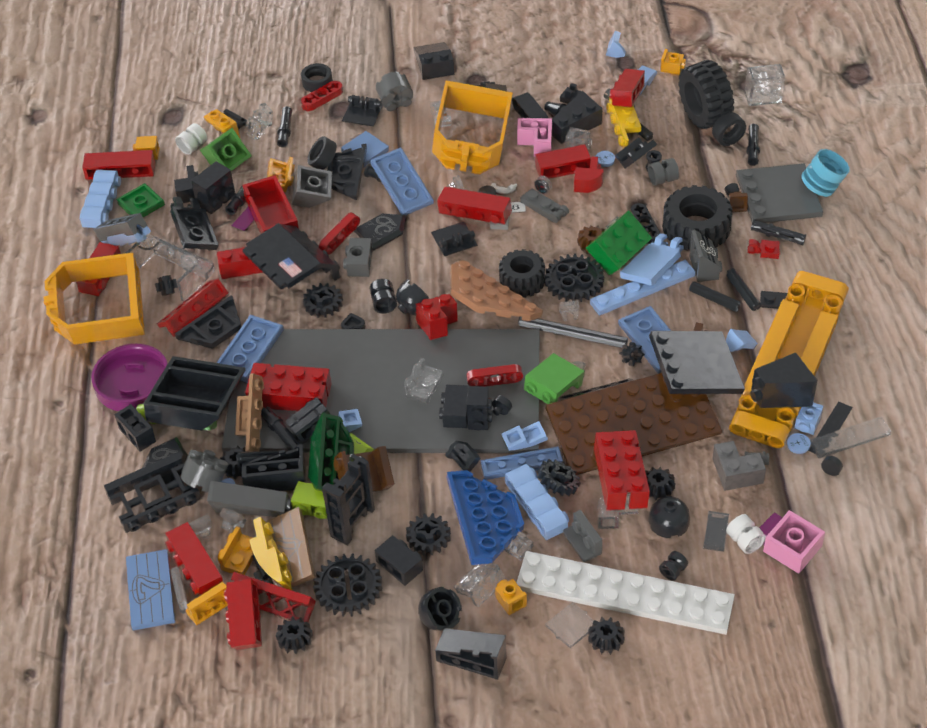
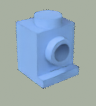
[794,402,823,435]

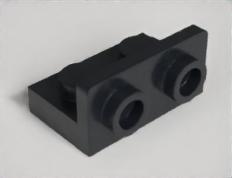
[615,138,657,169]

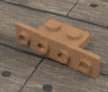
[235,374,264,452]

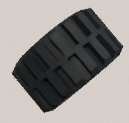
[499,249,545,298]

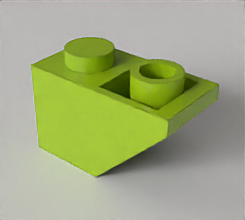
[291,481,327,519]

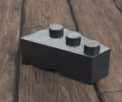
[552,90,603,144]

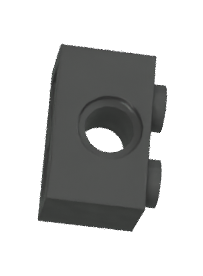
[343,238,373,277]

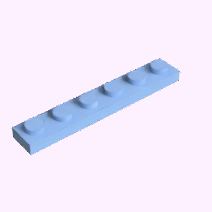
[590,259,695,316]

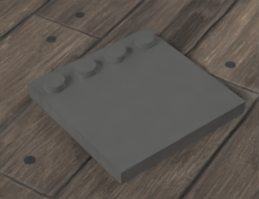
[736,163,823,223]

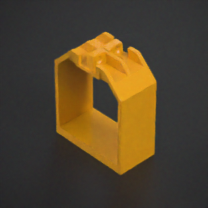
[432,80,513,175]
[43,252,145,345]

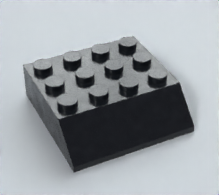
[143,356,246,431]

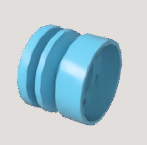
[802,149,850,197]

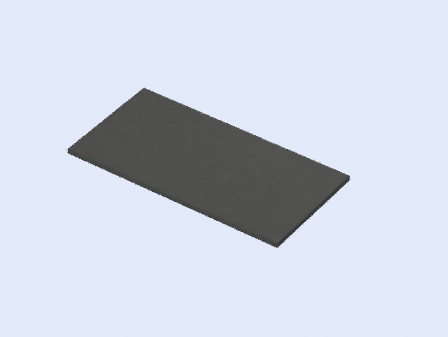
[222,329,540,453]

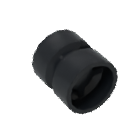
[369,279,397,314]

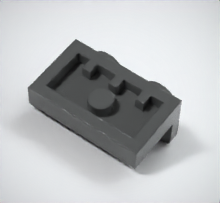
[563,510,602,562]

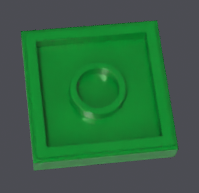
[116,183,165,217]

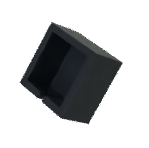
[191,161,236,214]

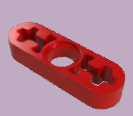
[301,81,343,111]
[319,212,360,255]
[466,364,523,387]

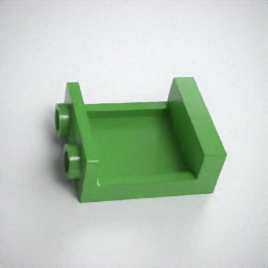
[524,353,584,404]

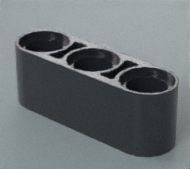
[512,92,548,118]

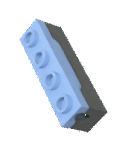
[93,213,151,247]

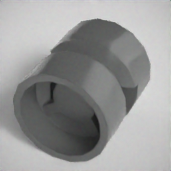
[648,158,679,186]

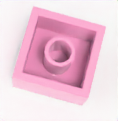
[763,510,825,574]

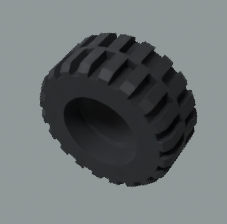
[678,60,735,129]
[662,185,733,251]

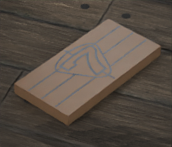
[266,507,315,588]

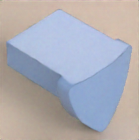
[606,31,626,58]
[726,329,758,352]

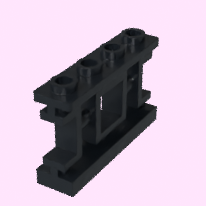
[104,452,200,533]
[322,454,375,546]

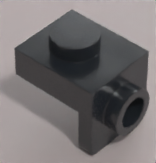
[445,440,481,472]

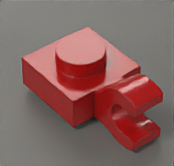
[747,239,780,259]

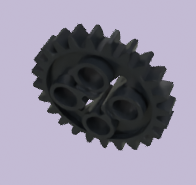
[545,253,604,303]
[313,553,382,617]

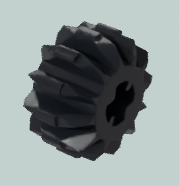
[220,445,246,480]
[645,466,676,501]
[276,616,313,654]
[588,617,625,655]

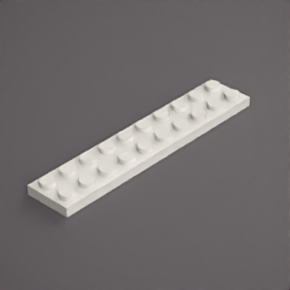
[516,551,735,635]

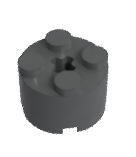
[376,72,413,111]
[181,450,228,492]

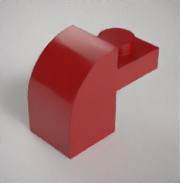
[574,156,604,193]

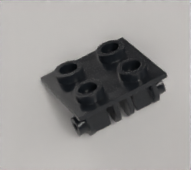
[342,95,383,127]
[431,221,478,257]

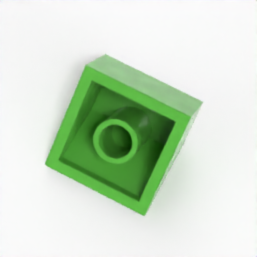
[200,128,252,171]

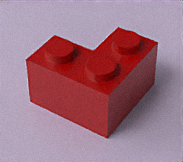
[416,294,458,340]

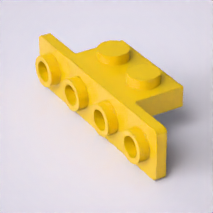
[606,97,641,149]

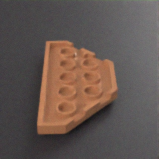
[450,261,543,321]

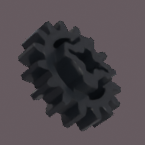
[303,283,343,318]
[537,459,581,497]
[406,513,451,556]

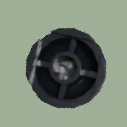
[396,279,429,316]
[648,496,690,538]
[418,587,462,631]

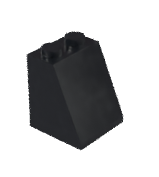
[750,353,818,408]

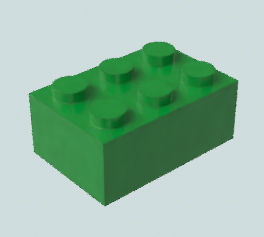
[586,210,652,275]

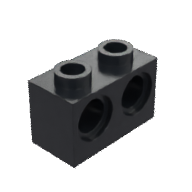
[114,404,156,452]

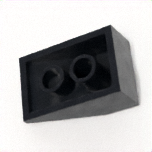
[413,42,455,80]

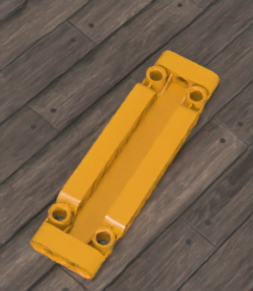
[729,271,849,448]

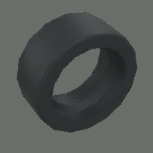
[301,63,333,92]
[712,112,747,146]
[307,136,337,170]

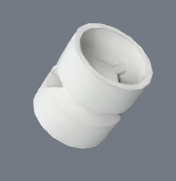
[175,123,207,155]
[726,514,766,554]

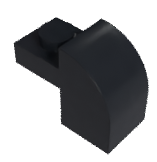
[174,165,199,203]

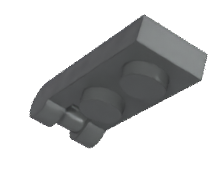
[520,188,569,223]

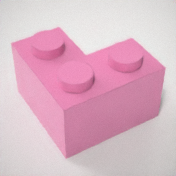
[517,118,552,157]

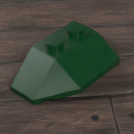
[308,413,354,491]

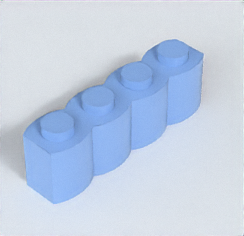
[80,170,121,228]
[505,464,569,540]

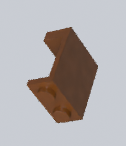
[334,446,395,492]

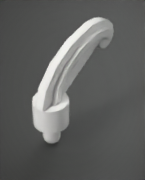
[491,183,517,194]

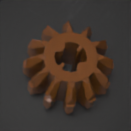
[577,225,605,254]

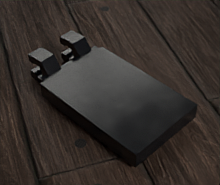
[170,197,219,250]

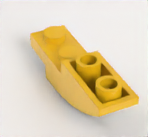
[249,517,292,590]

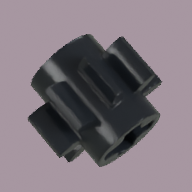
[155,275,178,296]
[619,342,645,366]

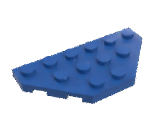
[446,470,524,565]

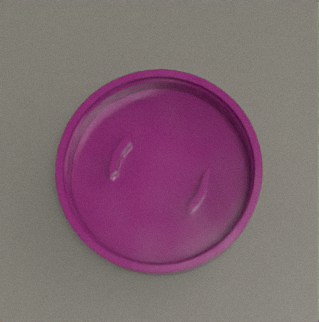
[91,343,168,411]

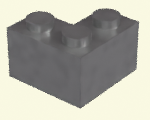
[712,441,766,491]

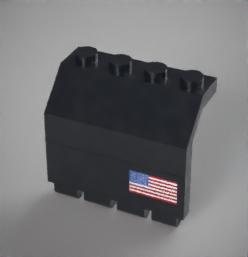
[242,223,341,290]

